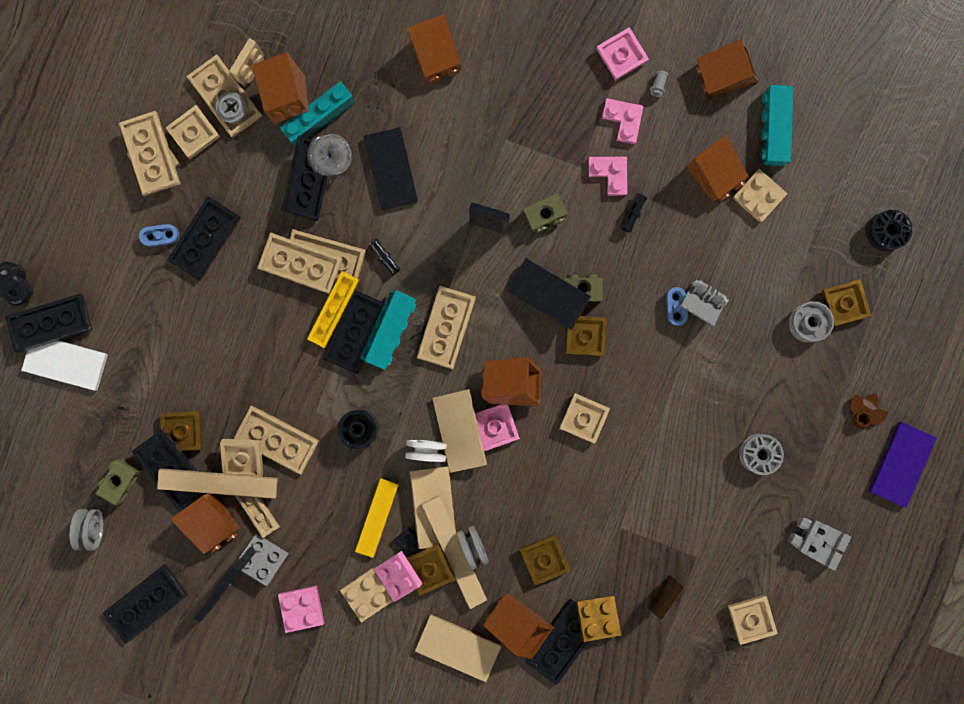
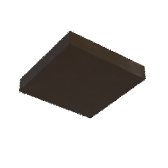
[649,575,683,619]

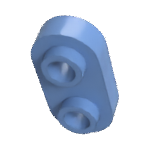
[139,224,179,247]
[666,287,688,326]

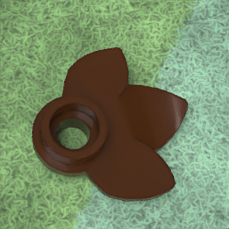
[850,394,888,428]

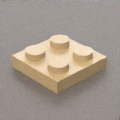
[229,38,264,87]
[165,105,220,159]
[732,169,788,223]
[559,393,610,444]
[220,439,263,477]
[340,567,393,623]
[728,595,778,645]

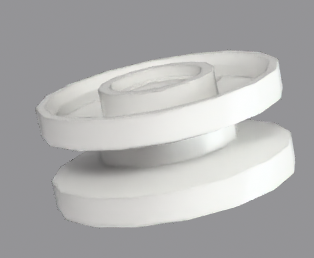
[405,440,447,462]

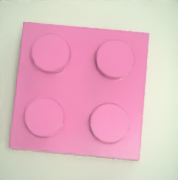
[596,27,649,81]
[475,405,520,451]
[373,551,423,602]
[278,585,325,633]

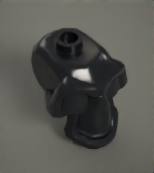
[0,262,33,306]

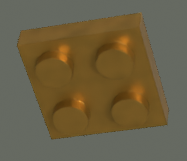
[821,279,871,326]
[566,316,607,356]
[160,411,203,451]
[520,534,570,586]
[407,543,455,596]
[575,596,621,642]

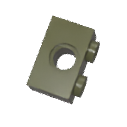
[522,193,568,233]
[563,274,603,303]
[96,459,142,506]

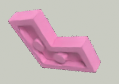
[602,98,643,144]
[588,157,627,196]

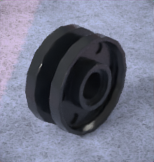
[866,209,912,252]

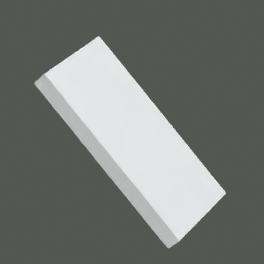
[21,341,108,391]

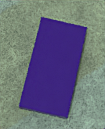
[869,422,937,508]

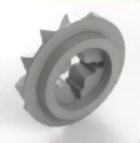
[216,92,247,123]

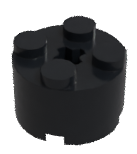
[338,410,379,449]

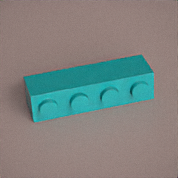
[280,81,355,147]
[760,85,793,166]
[360,289,416,370]

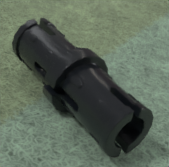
[620,193,647,233]
[368,238,401,275]

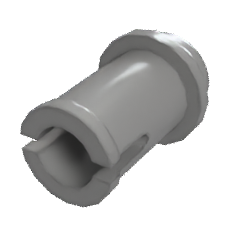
[650,70,668,97]

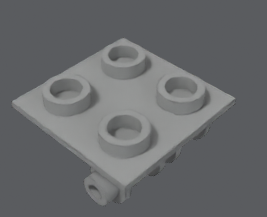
[681,280,729,327]
[235,533,289,587]

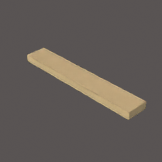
[157,468,278,498]
[421,496,487,609]

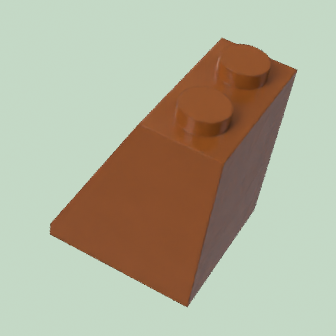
[407,14,461,83]
[696,39,758,97]
[252,52,309,124]
[687,135,749,203]
[481,357,541,406]
[171,493,240,554]
[483,594,554,659]

